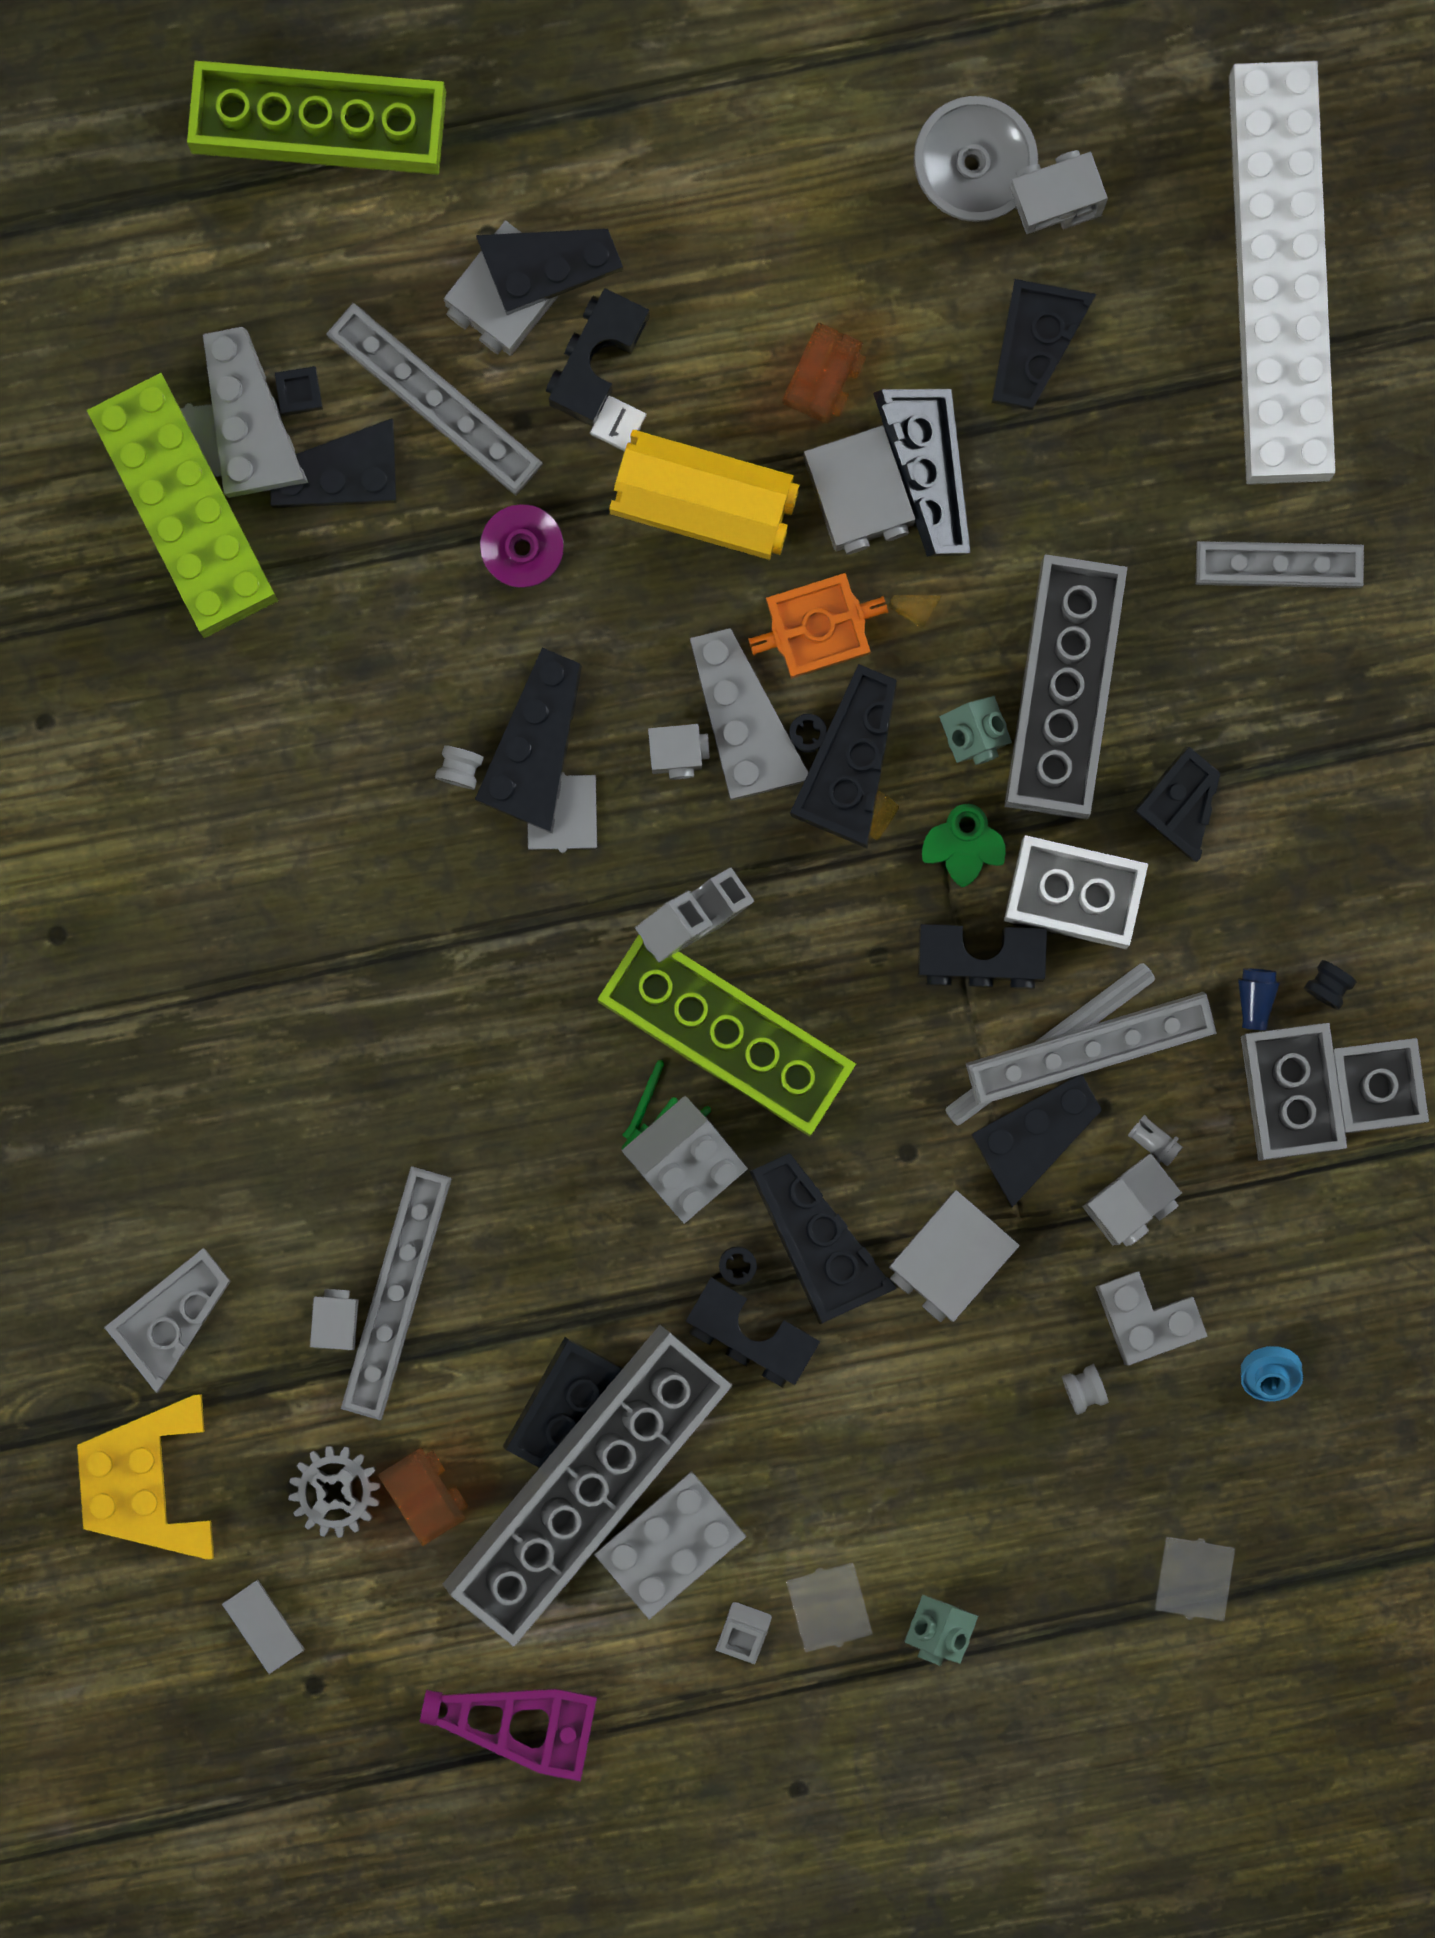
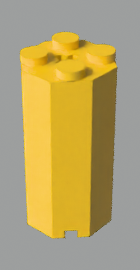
[609,429,799,560]

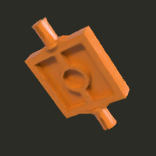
[748,573,888,679]

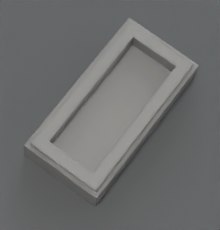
[222,1580,305,1674]

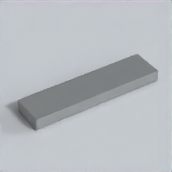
[1196,541,1364,588]

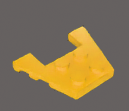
[77,1394,214,1559]

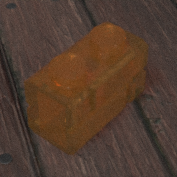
[783,323,867,424]

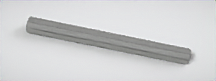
[946,963,1155,1126]

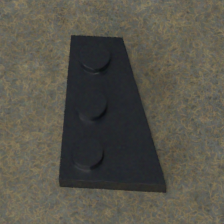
[992,279,1096,410]
[271,418,397,508]
[971,1074,1102,1208]
[503,1337,623,1468]

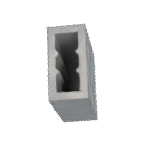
[444,220,559,356]
[803,425,915,554]
[889,1190,1020,1323]

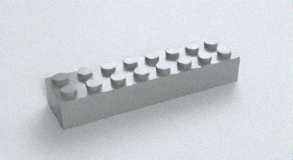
[443,1325,732,1647]

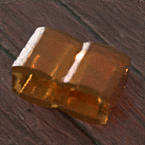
[378,1447,468,1546]

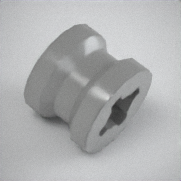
[435,745,484,789]
[1062,1364,1109,1415]

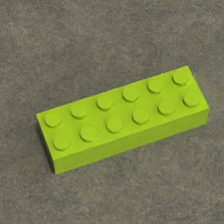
[187,61,446,175]
[87,373,278,638]
[597,935,856,1137]

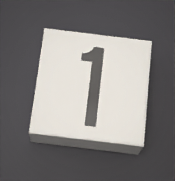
[590,396,646,451]

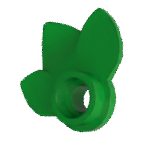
[922,804,1006,888]

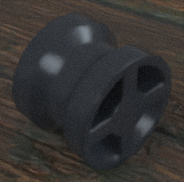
[1304,959,1357,1010]

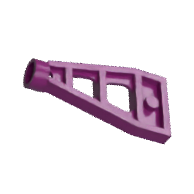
[420,1688,597,1781]

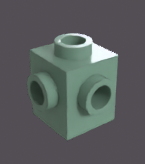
[939,696,1012,765]
[905,1595,978,1666]

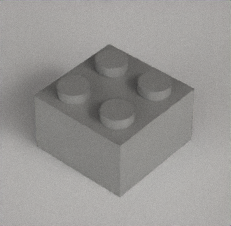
[1333,1038,1429,1134]
[621,1096,748,1224]

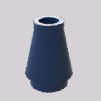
[1238,968,1280,1030]

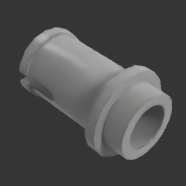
[1128,1115,1183,1167]

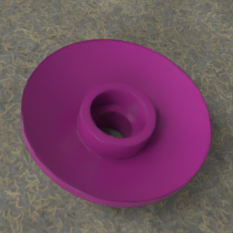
[480,504,564,588]

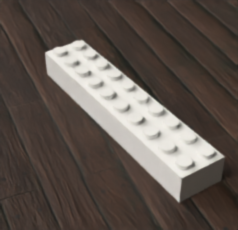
[1229,61,1335,484]

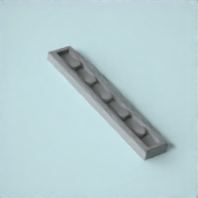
[326,303,543,495]
[966,992,1216,1105]
[341,1166,452,1420]

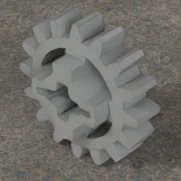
[289,1446,381,1538]

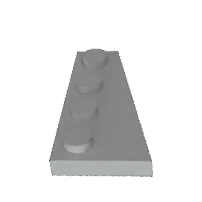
[203,327,308,498]
[690,628,808,801]

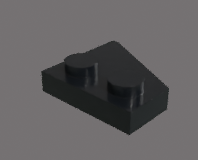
[1133,747,1221,862]

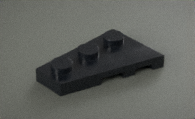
[476,229,623,315]

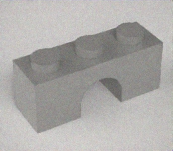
[635,868,755,962]

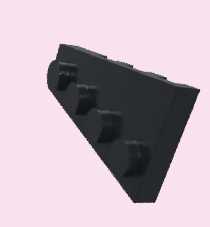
[475,648,582,834]

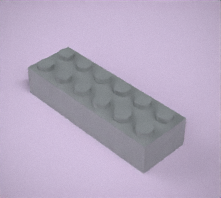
[1005,554,1128,819]

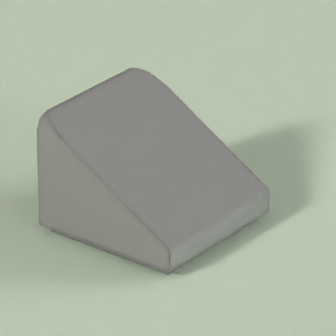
[716,1602,772,1665]

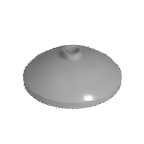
[914,96,1038,222]

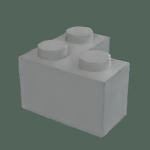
[1010,150,1108,234]
[1082,1153,1182,1247]
[1095,1271,1208,1365]

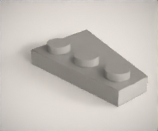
[104,1248,231,1393]

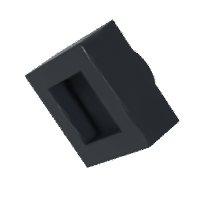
[274,366,323,416]

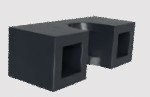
[546,288,650,427]
[918,924,1047,989]
[686,1278,820,1388]

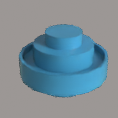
[1241,1346,1303,1401]

